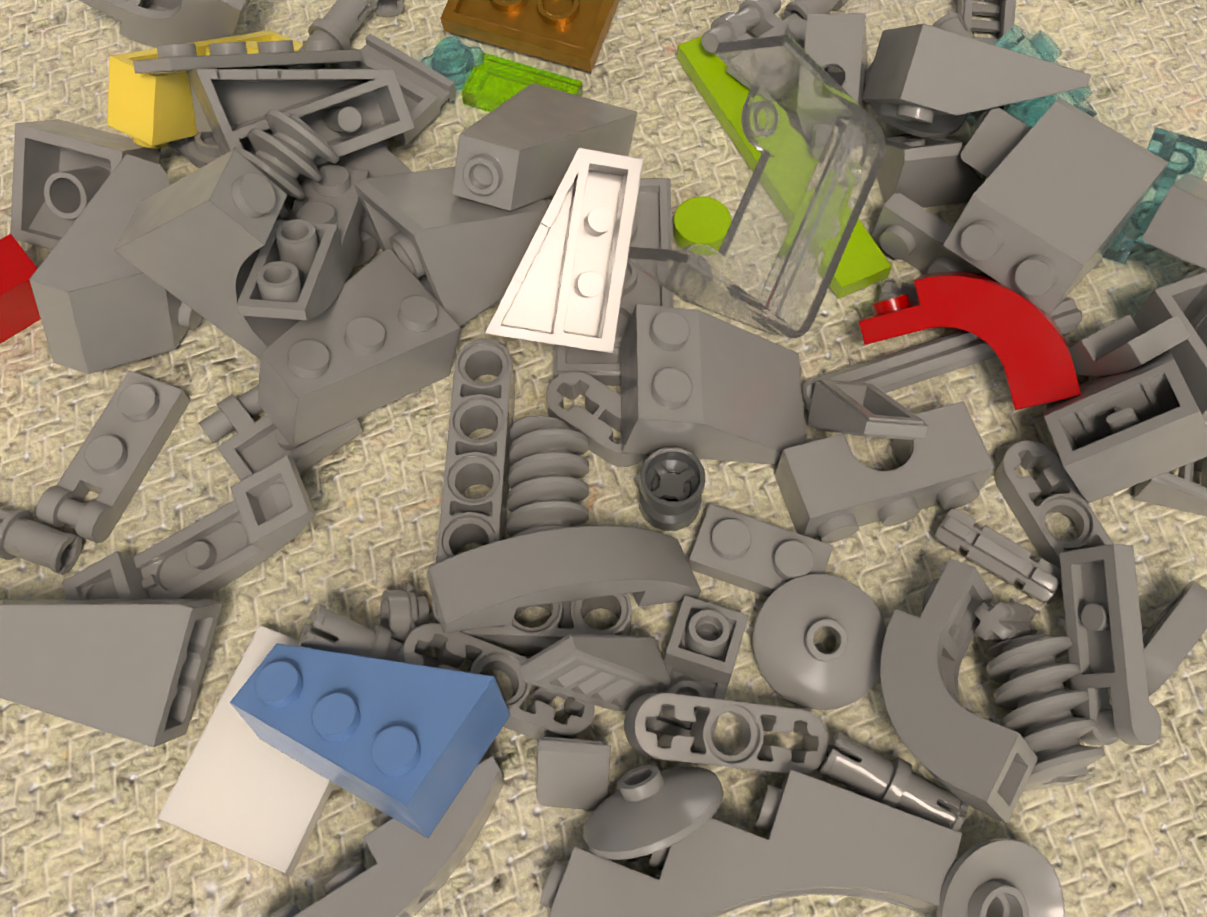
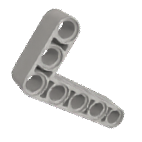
[432,339,632,656]

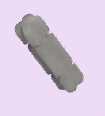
[935,508,1062,603]

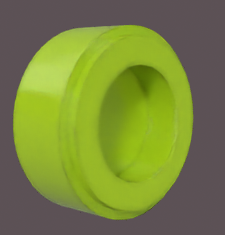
[673,196,731,255]

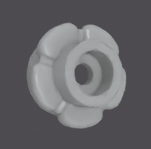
[380,583,429,644]

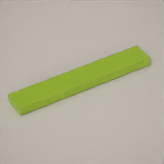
[677,36,892,299]

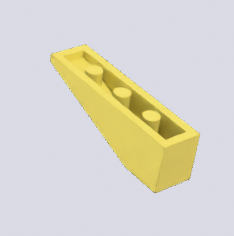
[107,30,303,149]

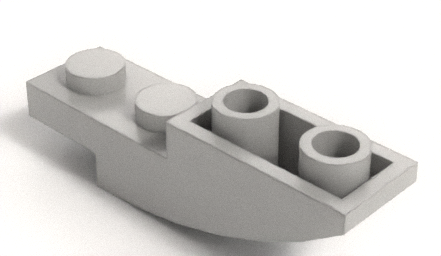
[236,165,370,321]
[270,756,505,917]

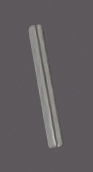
[802,297,1082,412]

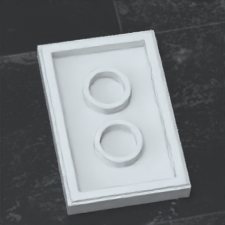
[157,625,335,876]

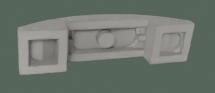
[62,455,315,599]
[427,526,701,633]

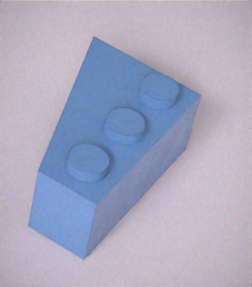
[230,643,510,839]

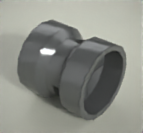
[639,447,705,531]

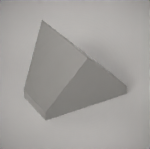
[868,134,983,208]

